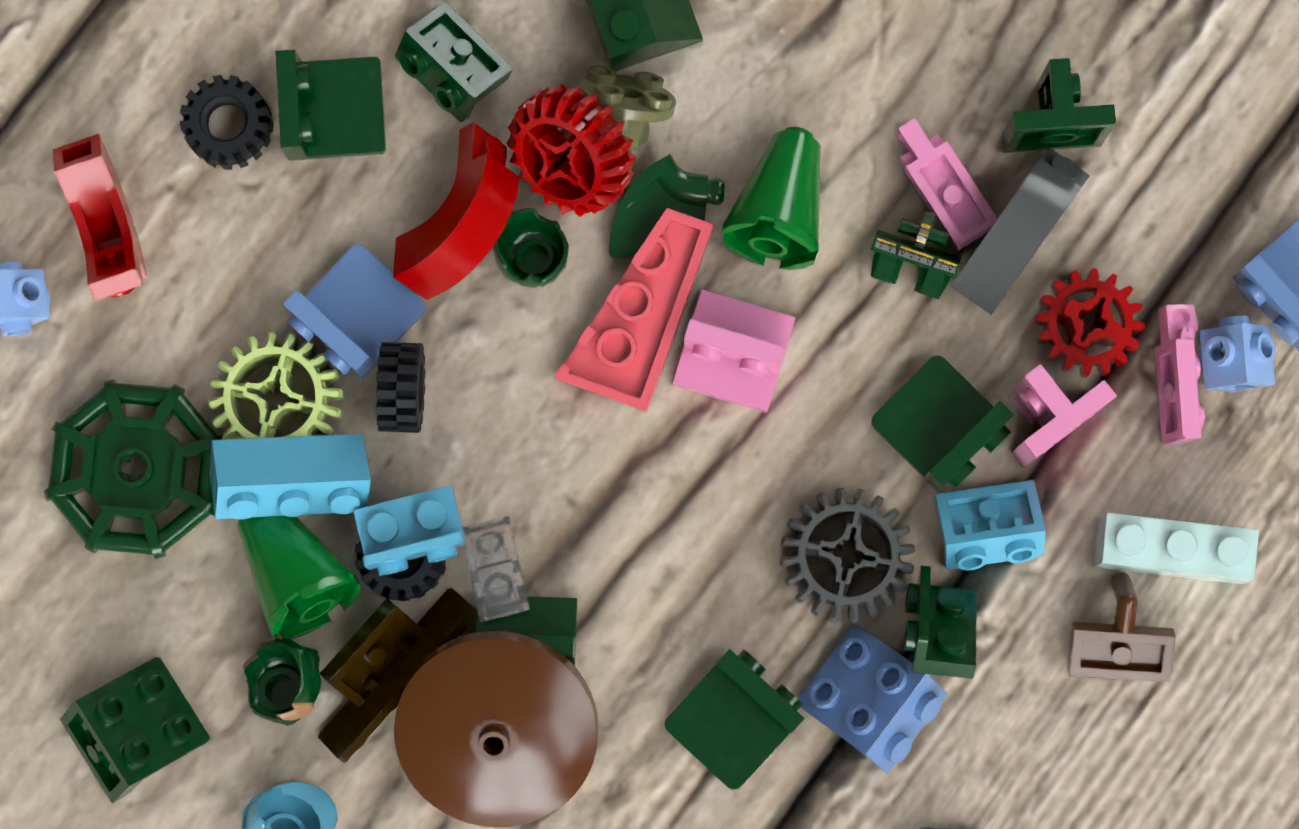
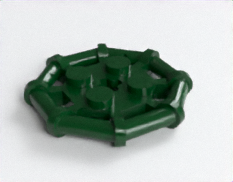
[44,379,223,559]

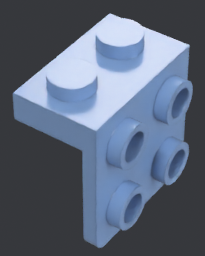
[1232,220,1299,351]
[283,245,426,379]
[798,626,948,774]

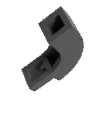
[951,148,1090,315]

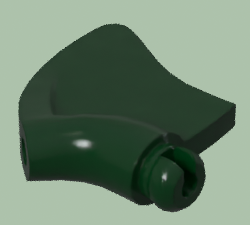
[609,154,725,259]

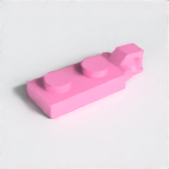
[895,118,998,252]
[1155,304,1205,445]

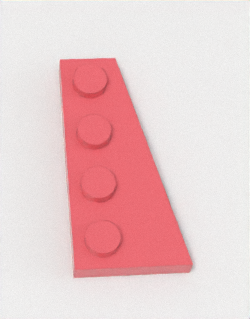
[553,208,715,412]

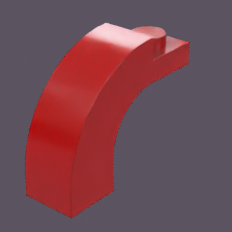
[393,122,520,300]
[53,134,147,301]

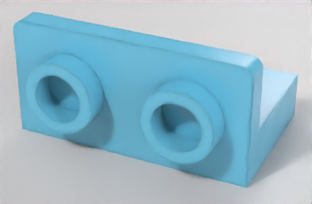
[935,480,1046,571]
[353,485,467,576]

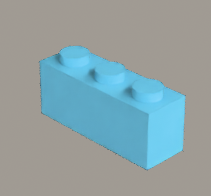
[209,434,371,519]

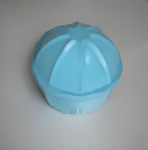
[242,781,338,829]

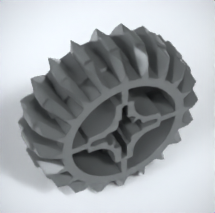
[779,488,915,624]

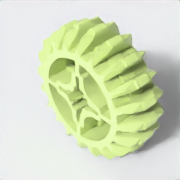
[208,332,344,440]

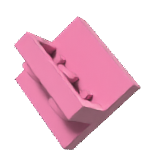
[673,289,796,413]
[1012,364,1117,468]

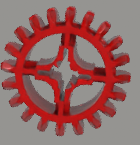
[506,84,637,217]

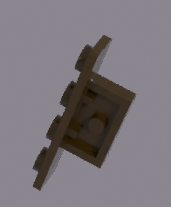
[318,588,478,763]

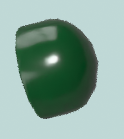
[493,208,569,288]

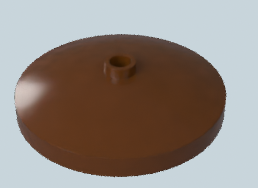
[394,631,598,827]

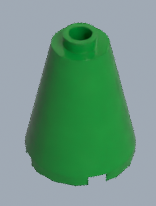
[721,127,821,270]
[237,516,361,640]

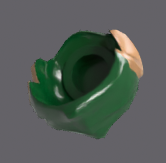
[243,638,321,726]

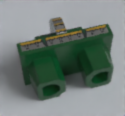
[871,211,961,299]

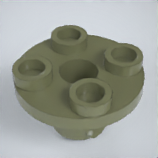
[579,65,676,151]

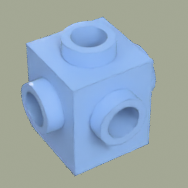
[0,262,50,336]
[1199,316,1275,392]

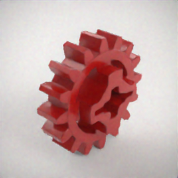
[1034,268,1145,378]

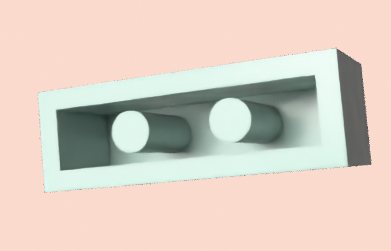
[1093,513,1259,584]

